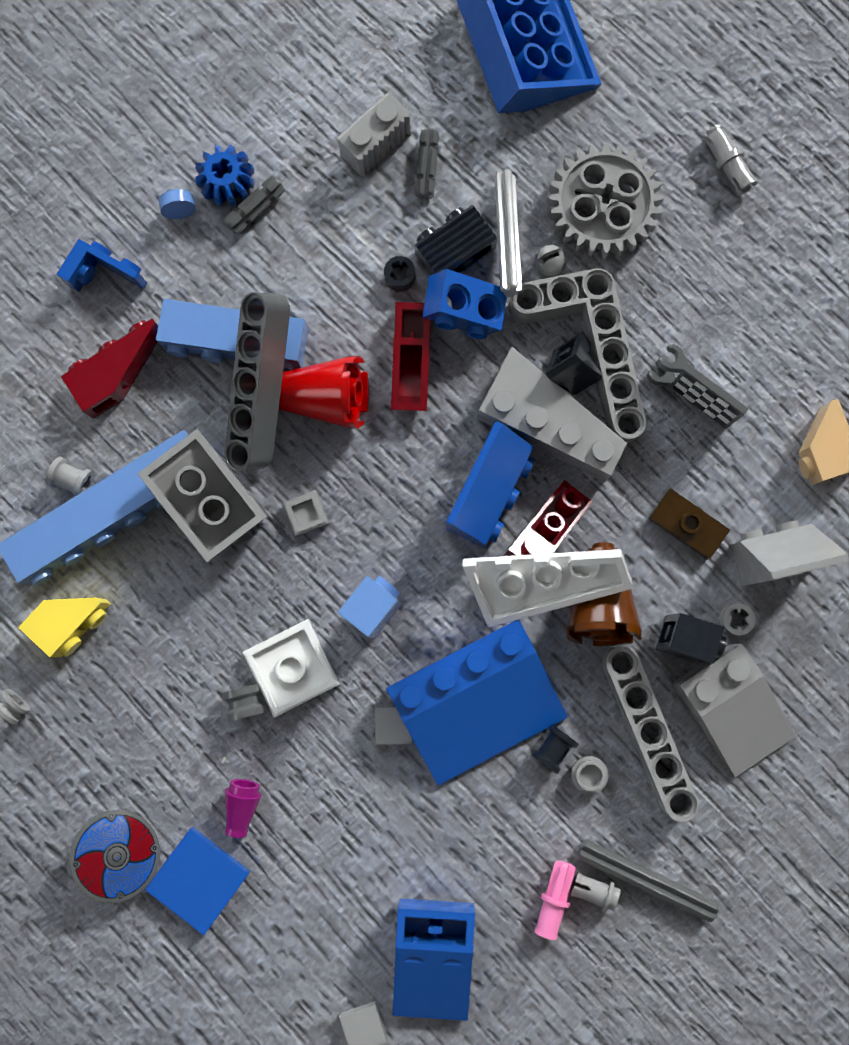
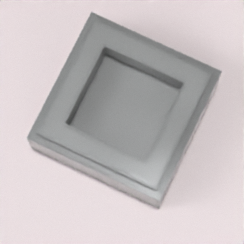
[282,490,329,537]
[375,707,413,745]
[339,1001,387,1045]

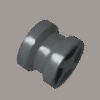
[222,684,265,722]

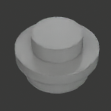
[571,756,608,794]

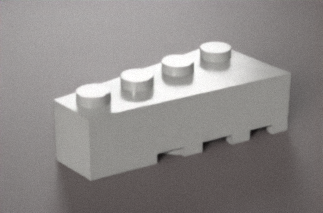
[478,347,627,482]

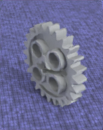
[547,142,664,258]

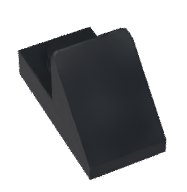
[545,331,603,395]

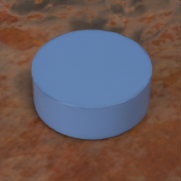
[158,189,196,219]

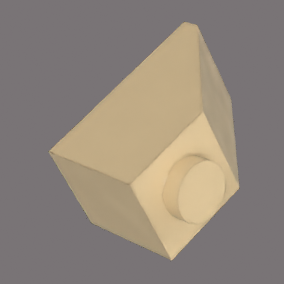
[799,399,849,486]

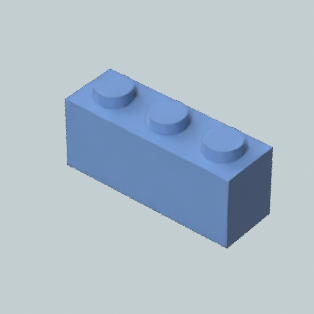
[337,575,402,638]

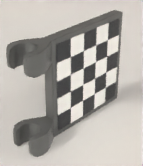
[647,344,749,429]

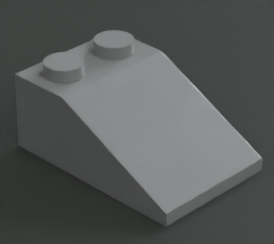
[138,429,268,562]
[731,520,849,586]
[671,644,796,777]

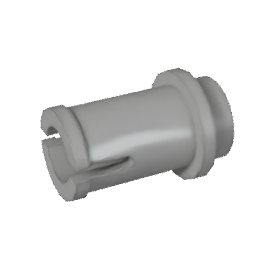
[570,872,620,912]

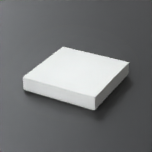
[242,619,340,718]

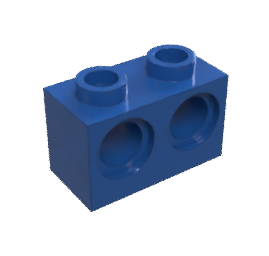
[422,269,507,339]

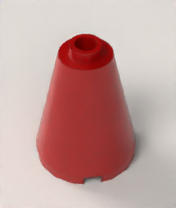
[279,356,369,429]

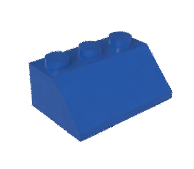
[446,421,536,548]

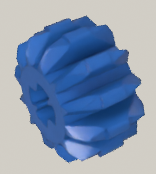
[195,144,255,207]

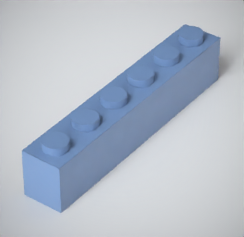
[0,430,189,586]

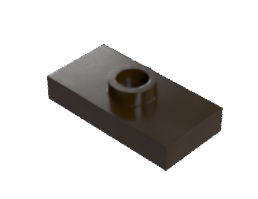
[648,488,730,560]

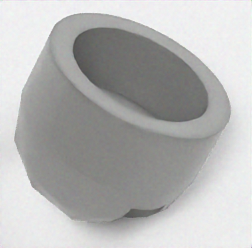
[536,245,565,276]

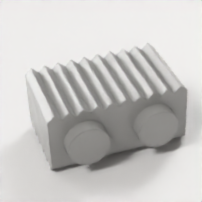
[336,92,411,177]

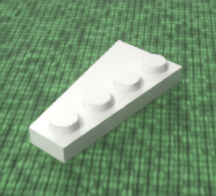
[462,549,633,627]

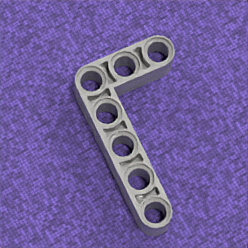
[510,268,646,445]

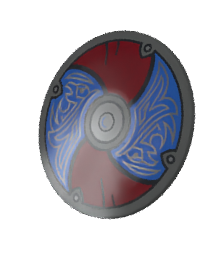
[69,810,160,903]

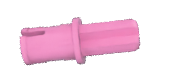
[534,860,576,940]

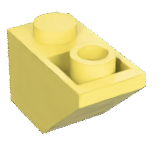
[18,597,111,657]

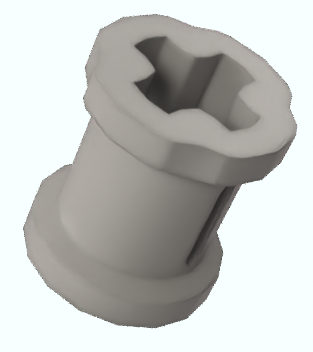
[45,456,94,497]

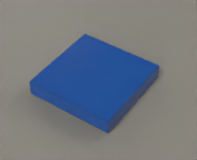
[145,827,251,935]

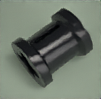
[531,724,579,774]

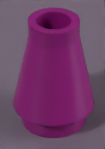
[225,779,262,838]

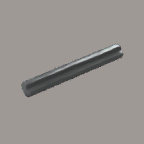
[578,840,719,922]

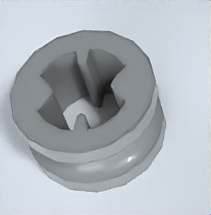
[719,603,756,637]
[0,689,30,725]

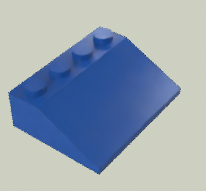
[457,0,602,113]
[386,619,568,786]

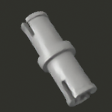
[702,124,758,196]

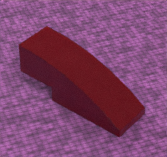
[391,302,431,411]

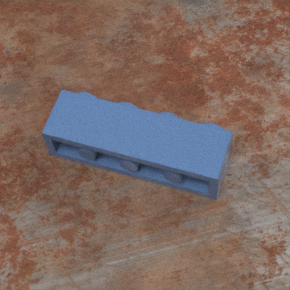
[156,299,309,372]

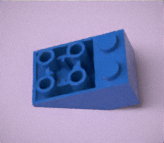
[392,898,475,1021]

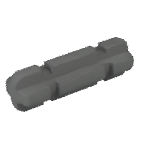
[415,129,439,199]
[224,176,285,234]

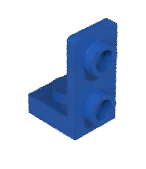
[56,239,147,292]

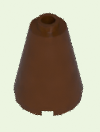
[567,542,642,646]

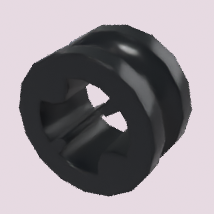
[384,256,416,292]

